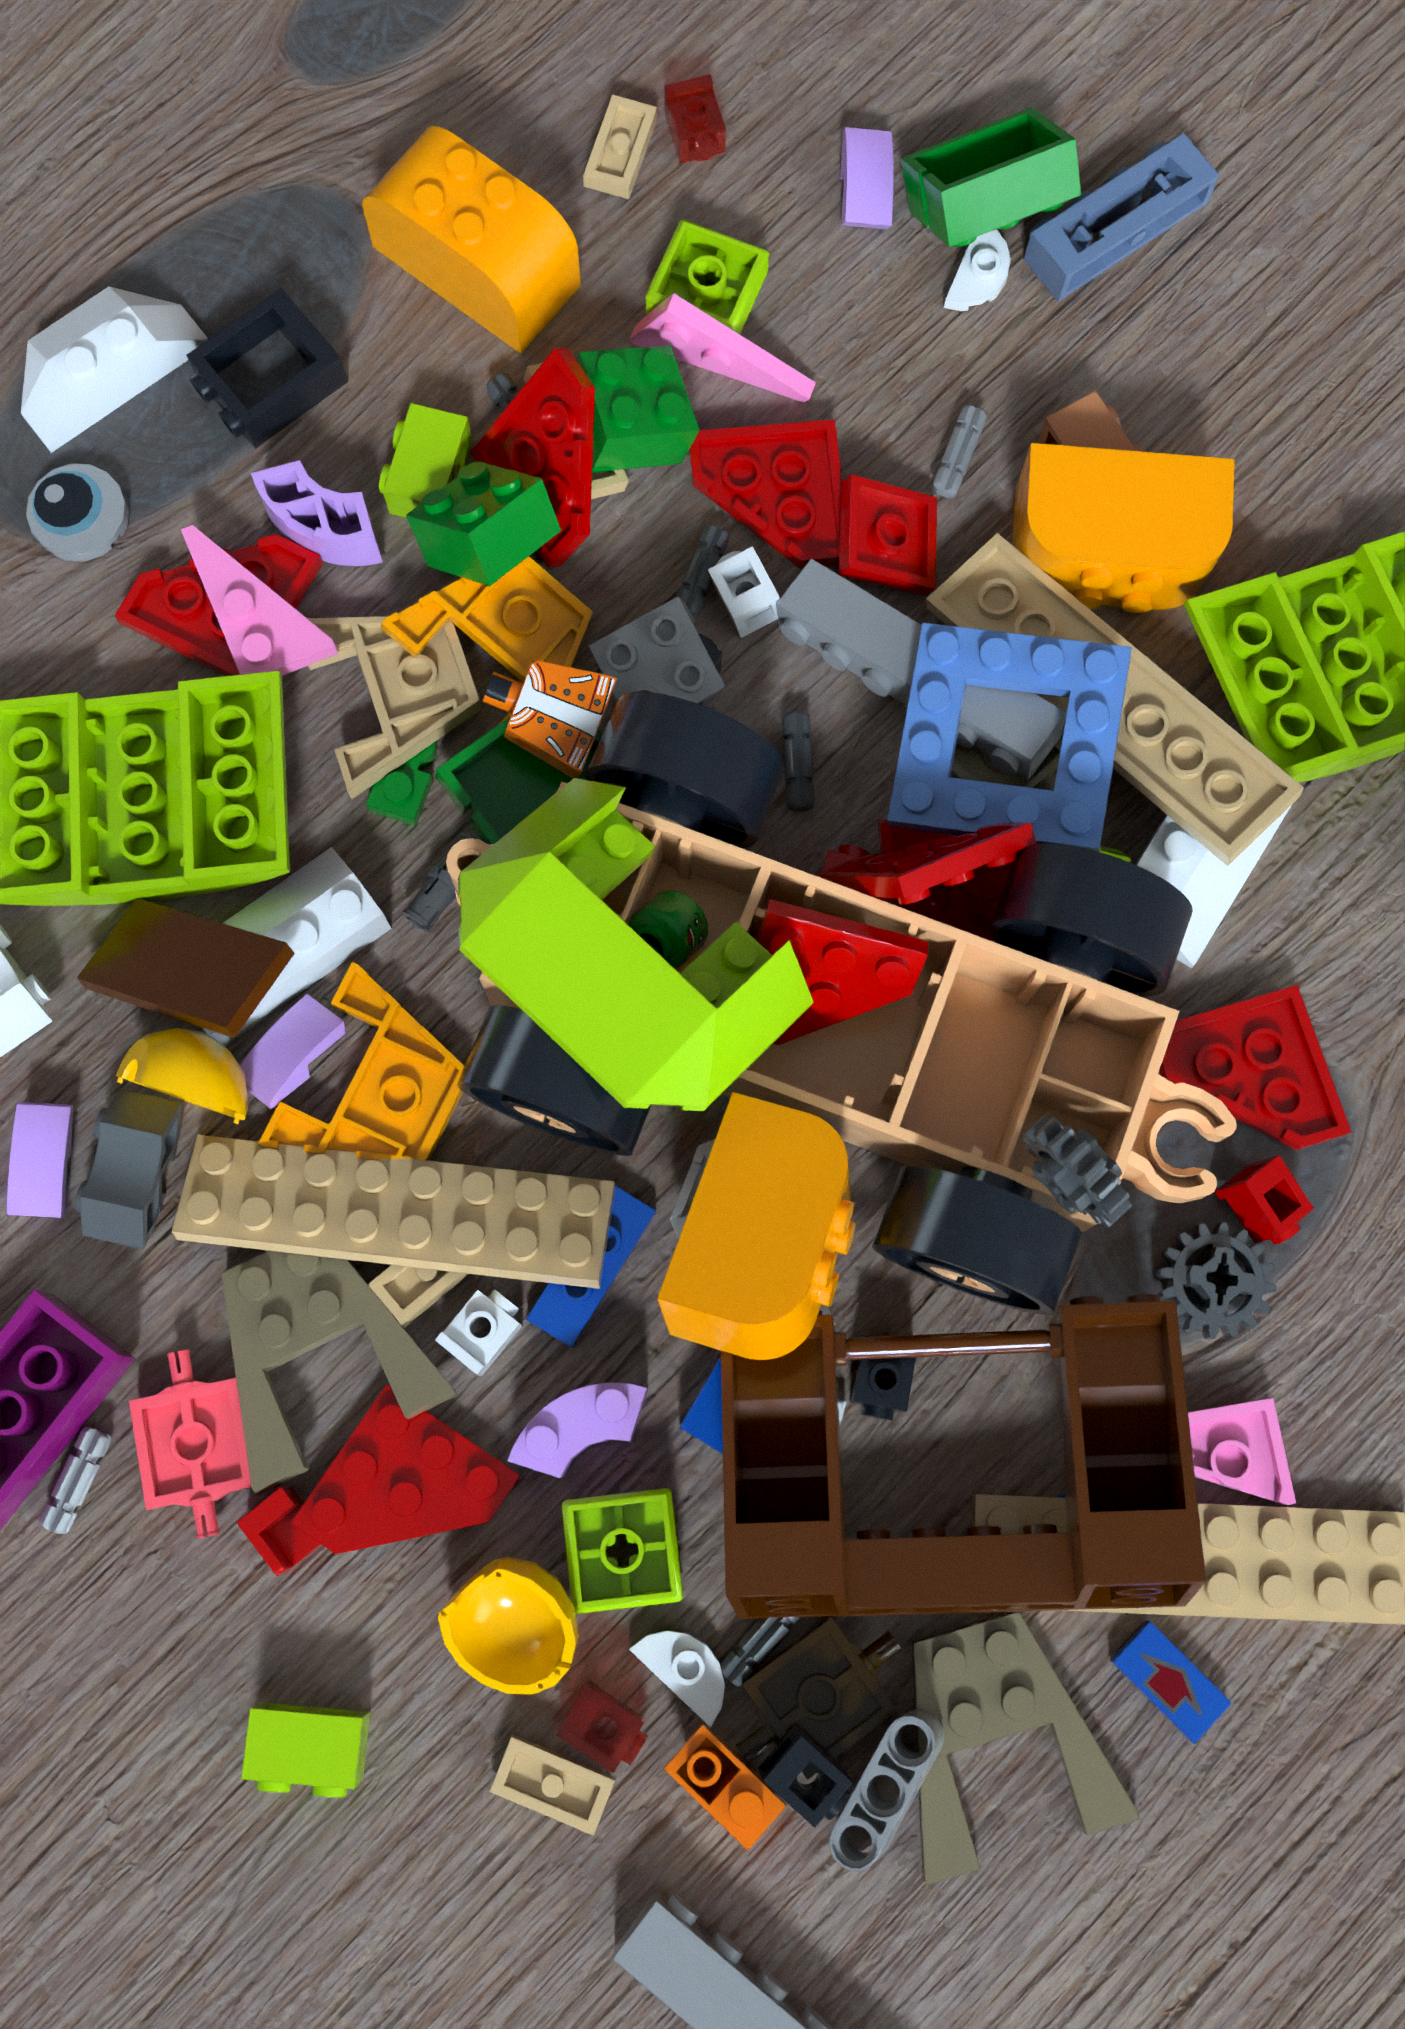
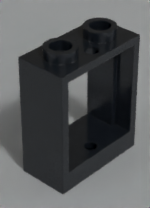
[186,288,348,449]

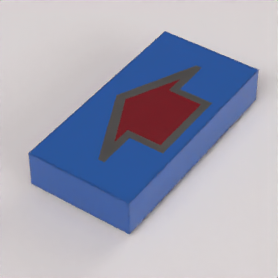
[1110,1620,1232,1744]

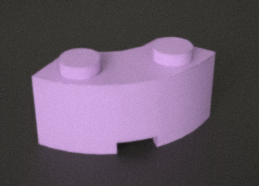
[251,460,383,566]
[507,1383,648,1478]

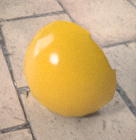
[116,1028,248,1124]
[438,1557,579,1695]

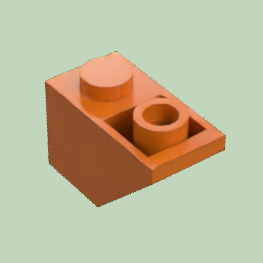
[664,1724,786,1850]

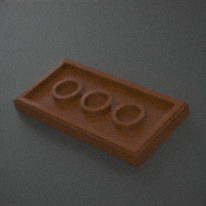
[77,898,295,1038]

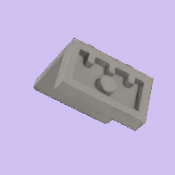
[589,596,725,704]

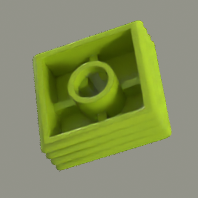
[645,219,769,334]
[562,1488,683,1614]

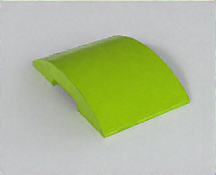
[1184,531,1405,783]
[0,671,290,906]

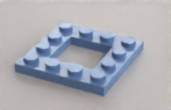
[887,623,1132,852]

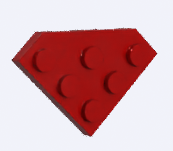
[470,347,595,568]
[689,419,842,569]
[114,534,323,676]
[815,822,1036,904]
[756,899,929,1046]
[1159,985,1352,1151]
[291,1384,521,1555]

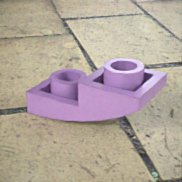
[840,127,894,229]
[240,994,346,1109]
[6,1101,73,1218]

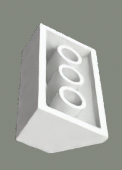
[1135,805,1292,968]
[203,847,392,1046]

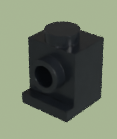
[850,1336,916,1421]
[758,1724,853,1828]

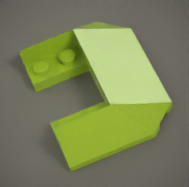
[458,778,813,1111]

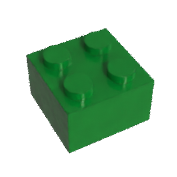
[576,345,700,473]
[406,462,561,586]

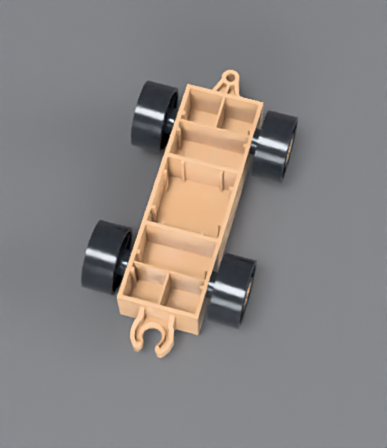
[446,692,1237,1315]

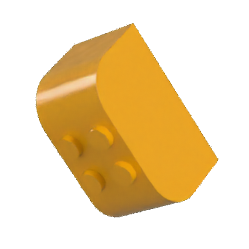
[362,126,581,354]
[1012,443,1235,613]
[657,1092,856,1360]

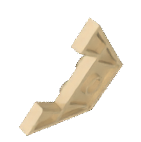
[307,616,482,800]

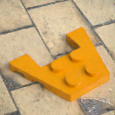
[380,556,593,724]
[258,962,464,1161]

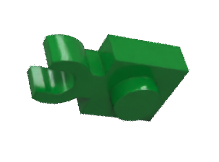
[366,742,437,826]

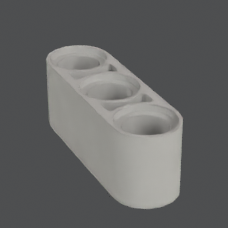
[829,1709,944,1871]

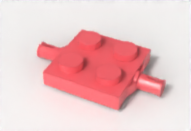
[129,1349,252,1539]

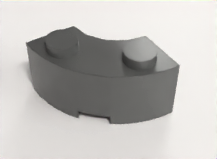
[75,1089,181,1249]

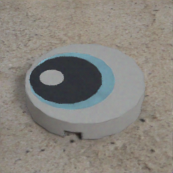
[26,464,129,562]

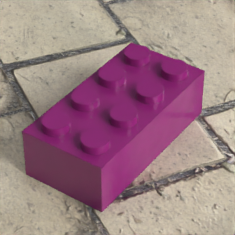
[0,1289,136,1531]

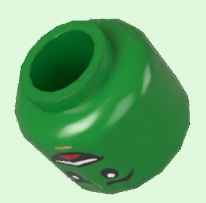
[629,890,708,969]

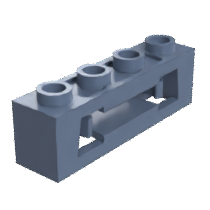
[1024,133,1219,302]

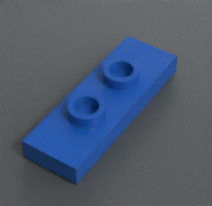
[526,1186,656,1348]

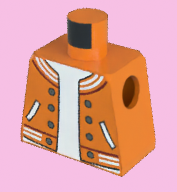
[483,660,617,779]

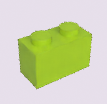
[379,403,473,518]
[241,1702,371,1798]

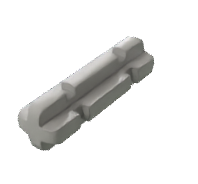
[932,405,987,499]
[39,1427,112,1534]

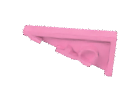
[629,293,816,403]
[181,525,339,676]
[1188,1398,1296,1505]

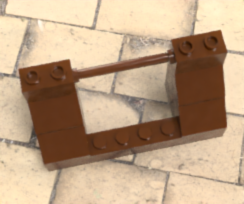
[721,1294,1206,1619]

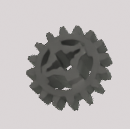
[1022,1115,1132,1227]
[1155,1222,1277,1340]

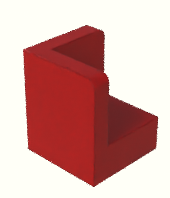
[237,1486,321,1576]

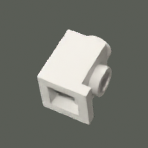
[708,546,780,638]
[435,1289,522,1377]

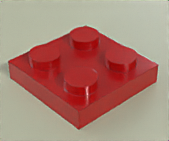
[839,474,937,596]

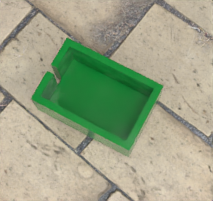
[901,107,1081,248]
[435,716,603,844]

